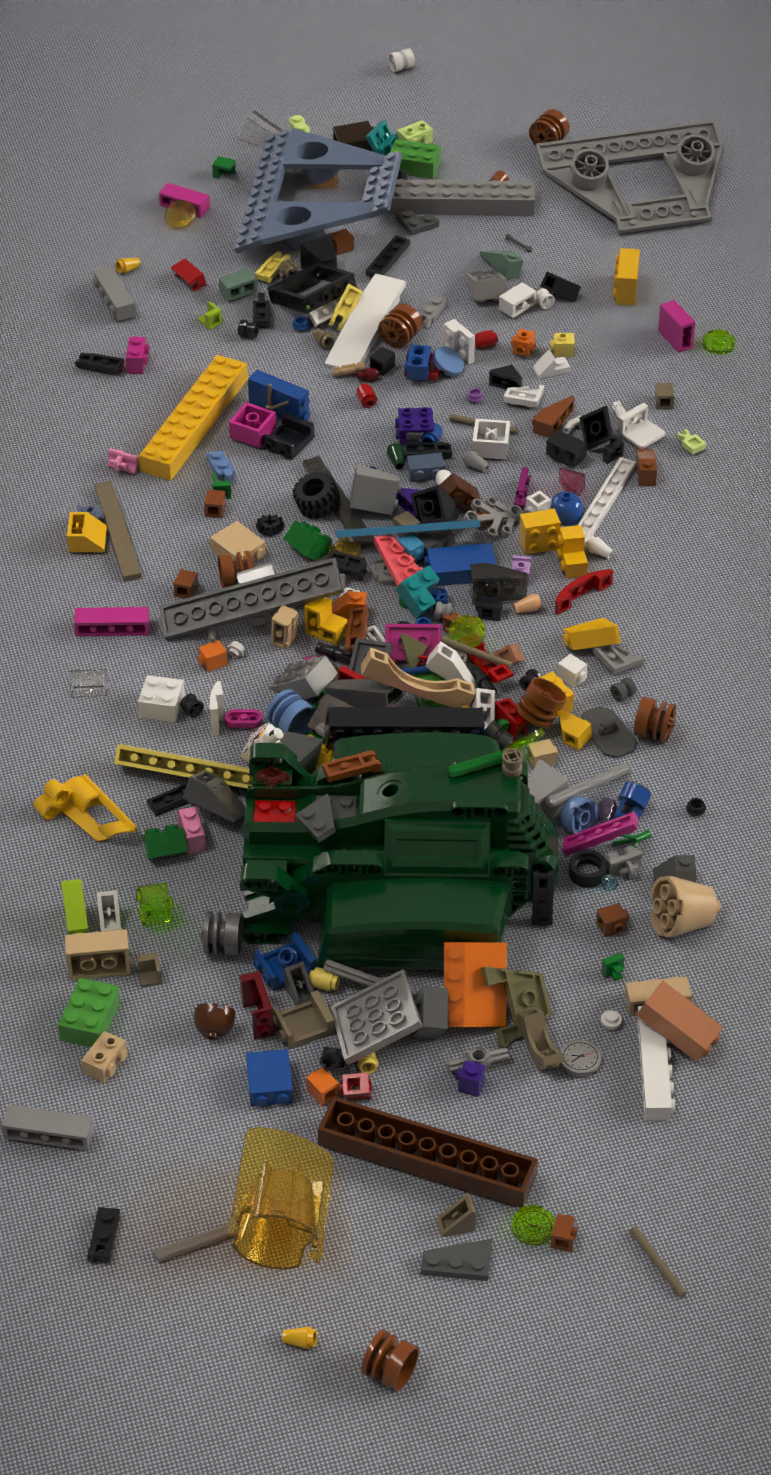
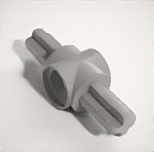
[447,1046,509,1073]

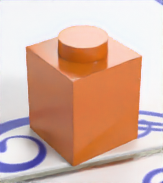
[197,640,228,672]
[306,1067,339,1106]

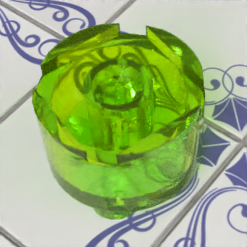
[136,882,174,926]

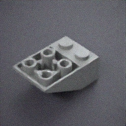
[269,656,337,699]

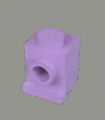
[511,555,531,585]

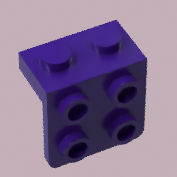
[395,407,434,446]

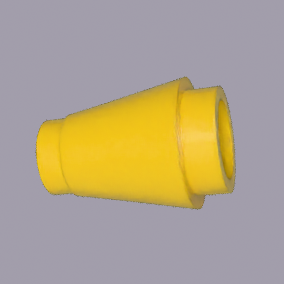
[115,258,140,274]
[282,1326,317,1350]

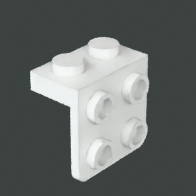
[617,403,665,449]

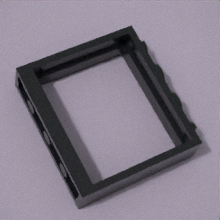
[267,262,357,314]

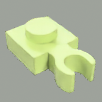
[677,429,706,455]

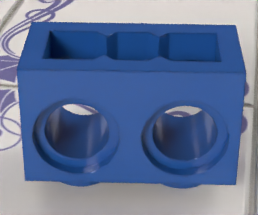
[404,344,431,380]

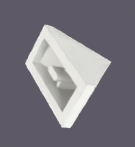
[97,890,121,932]

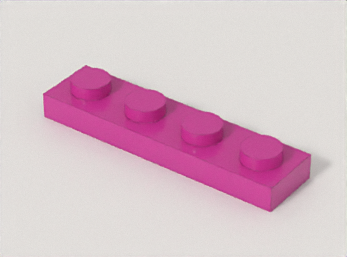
[563,812,638,856]

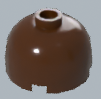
[194,1003,236,1040]

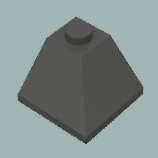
[282,731,323,774]
[653,855,696,883]

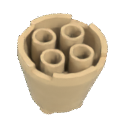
[650,876,721,937]

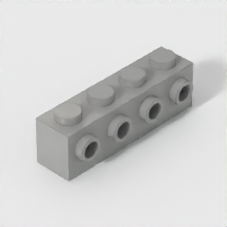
[92,266,136,321]
[2,1105,94,1151]

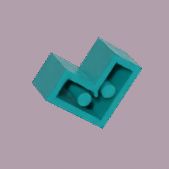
[395,565,440,620]

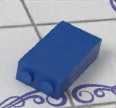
[248,369,310,420]
[424,543,497,586]

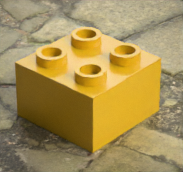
[519,508,561,555]

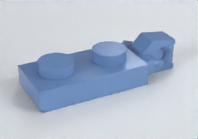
[206,450,235,483]

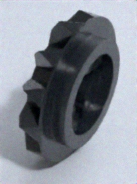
[256,513,284,536]

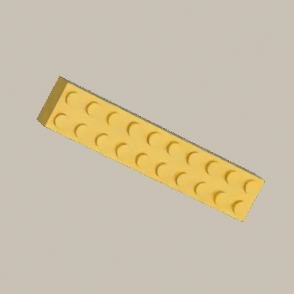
[139,355,248,481]

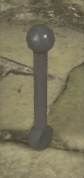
[505,234,532,252]

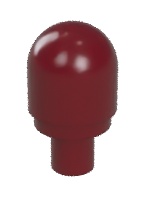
[356,368,380,382]

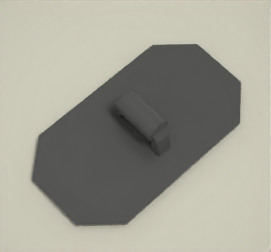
[581,706,637,758]

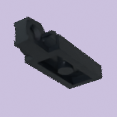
[253,293,270,327]

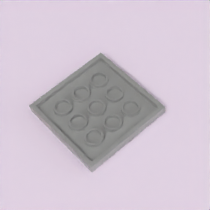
[331,969,423,1065]

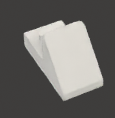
[533,350,571,379]

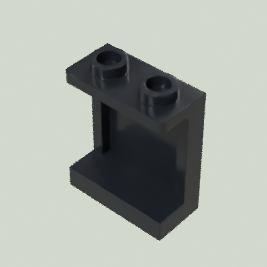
[263,412,315,460]

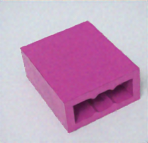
[658,300,695,353]

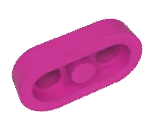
[225,709,263,728]

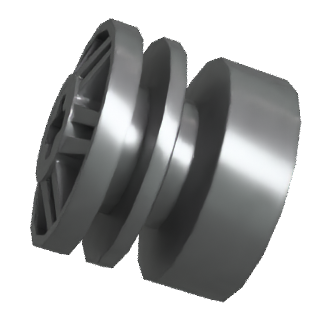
[201,911,243,956]

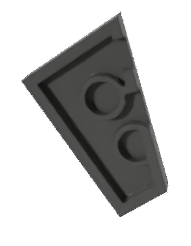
[421,1239,492,1281]

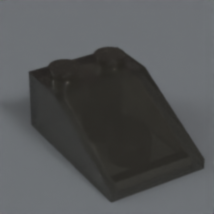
[470,563,528,606]

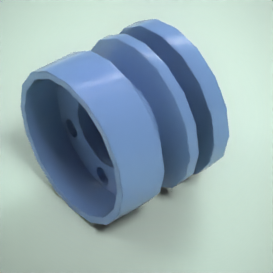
[266,689,316,735]

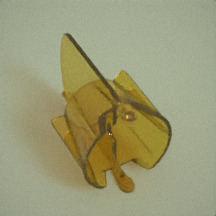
[227,1127,334,1269]

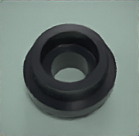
[686,798,706,816]

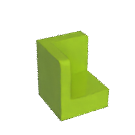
[198,301,222,330]

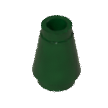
[386,443,405,469]

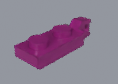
[514,467,531,510]

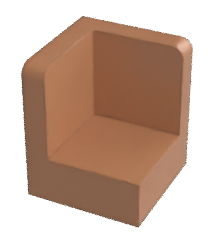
[494,643,525,665]

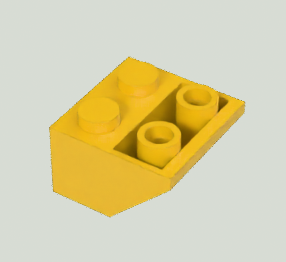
[67,512,107,552]

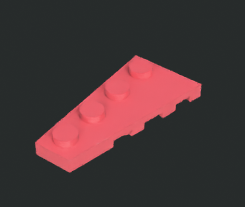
[374,534,423,587]

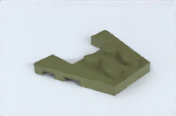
[481,966,552,1048]

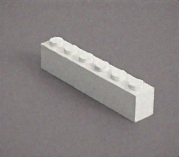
[637,1006,675,1121]

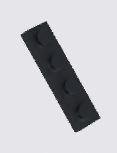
[366,235,410,277]

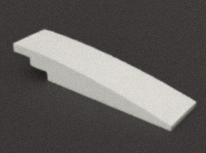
[325,274,406,374]

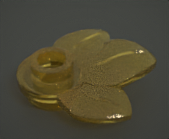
[328,537,363,556]

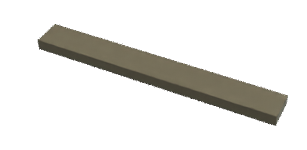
[94,481,141,581]

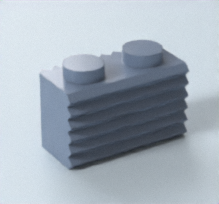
[407,453,445,481]

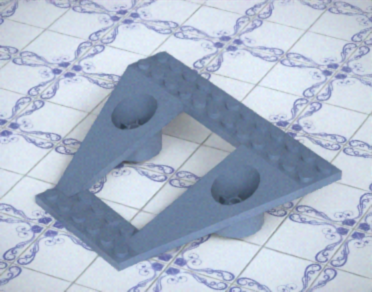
[234,128,402,254]

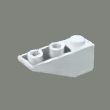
[425,641,476,689]

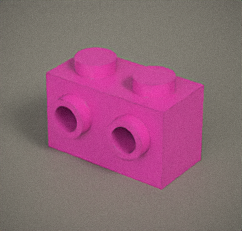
[126,336,150,374]

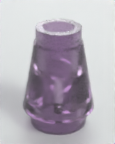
[597,798,617,825]

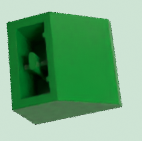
[283,521,337,560]
[141,824,188,859]

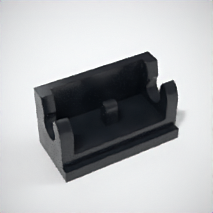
[327,550,367,580]

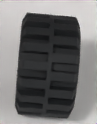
[292,471,341,519]

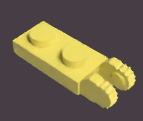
[255,251,290,283]
[328,284,363,332]

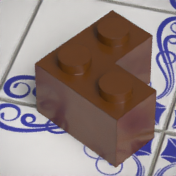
[440,473,481,511]

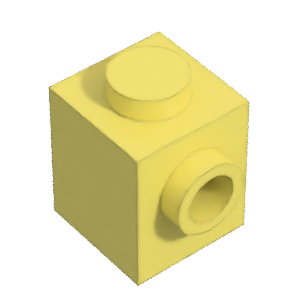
[550,333,575,357]

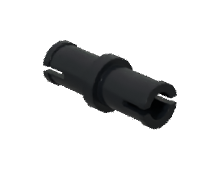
[315,641,353,663]
[470,666,497,695]

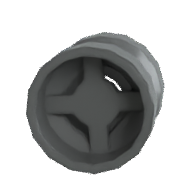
[610,677,637,702]

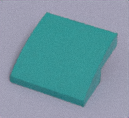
[366,120,399,156]

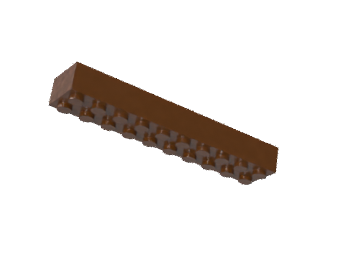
[317,1096,538,1208]

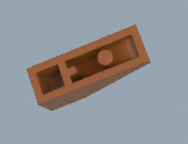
[532,395,575,438]
[636,449,657,486]

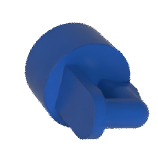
[612,781,651,820]

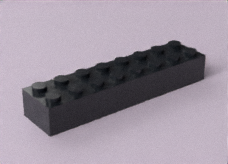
[324,707,485,749]

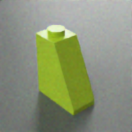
[61,879,89,935]

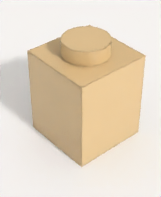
[527,739,558,769]

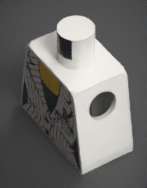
[240,723,283,763]

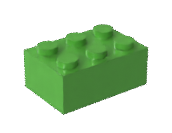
[390,139,441,179]
[58,978,120,1047]

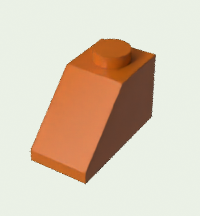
[332,591,367,619]

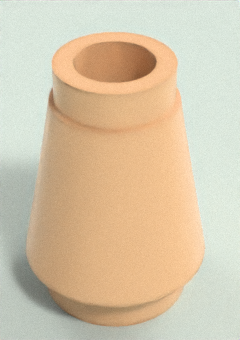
[513,593,542,614]

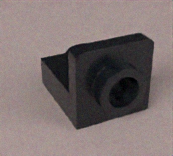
[603,434,624,464]

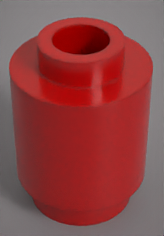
[475,330,498,349]
[356,384,377,408]

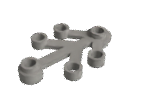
[463,497,523,539]

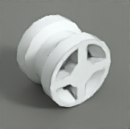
[536,289,555,309]

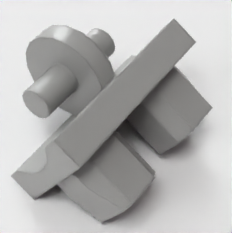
[606,845,643,878]

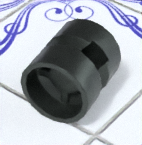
[483,720,513,751]

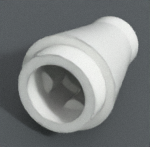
[586,536,614,559]

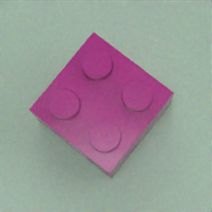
[229,402,276,448]

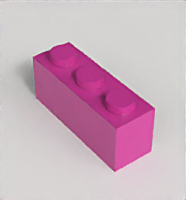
[159,183,210,218]

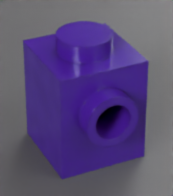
[456,1060,485,1097]

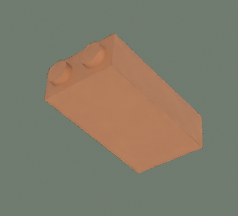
[636,980,723,1062]

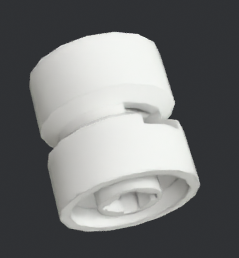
[388,48,415,72]

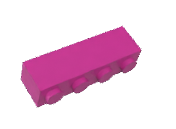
[74,607,150,636]

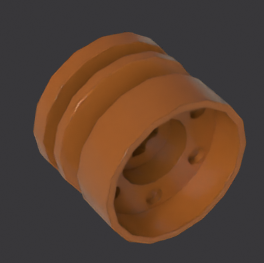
[529,109,570,146]
[378,304,422,348]
[218,550,255,588]
[516,678,567,728]
[634,697,676,743]
[361,1329,419,1391]

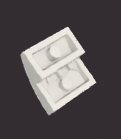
[210,681,225,736]

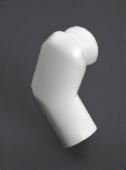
[563,416,581,434]

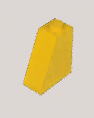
[562,617,621,650]

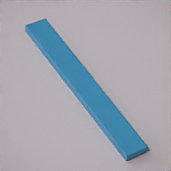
[336,520,481,538]

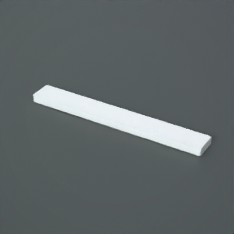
[577,457,636,550]

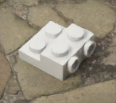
[441,319,475,364]

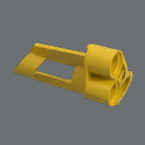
[33,774,136,842]

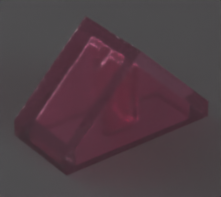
[559,467,586,496]

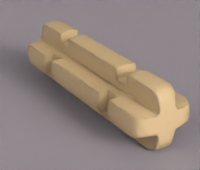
[332,361,366,377]

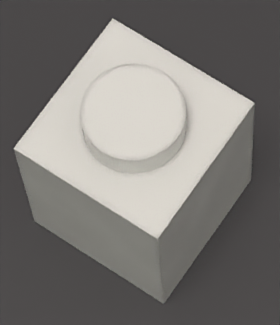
[557,654,588,687]

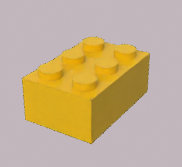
[613,248,640,306]

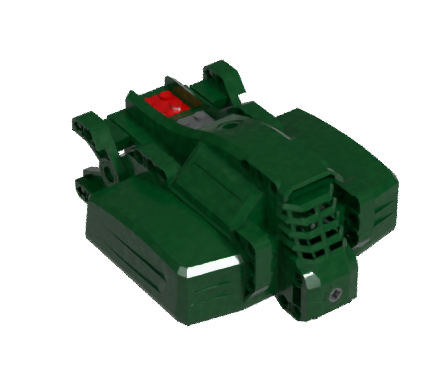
[240,732,558,970]

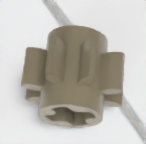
[278,259,298,278]

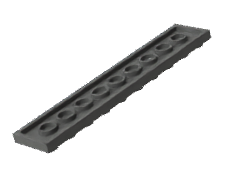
[159,558,343,641]

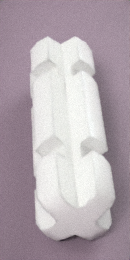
[612,401,626,418]

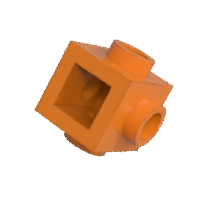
[511,328,536,357]

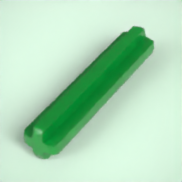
[448,751,504,778]

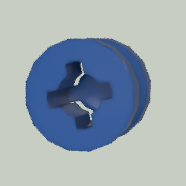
[430,588,448,610]

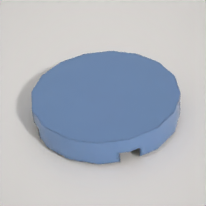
[432,346,464,376]

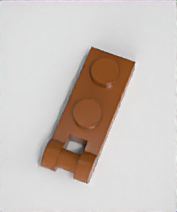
[344,606,369,652]
[322,750,382,782]

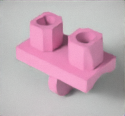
[107,448,139,474]

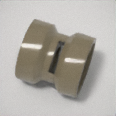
[502,748,523,777]

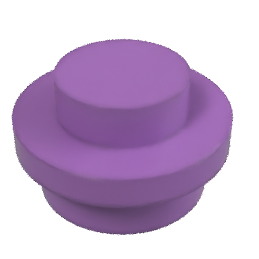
[467,388,484,403]

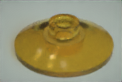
[165,200,196,228]

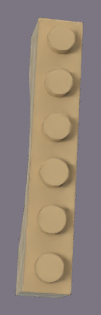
[361,647,475,708]

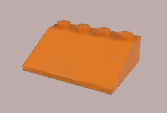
[444,942,507,1027]

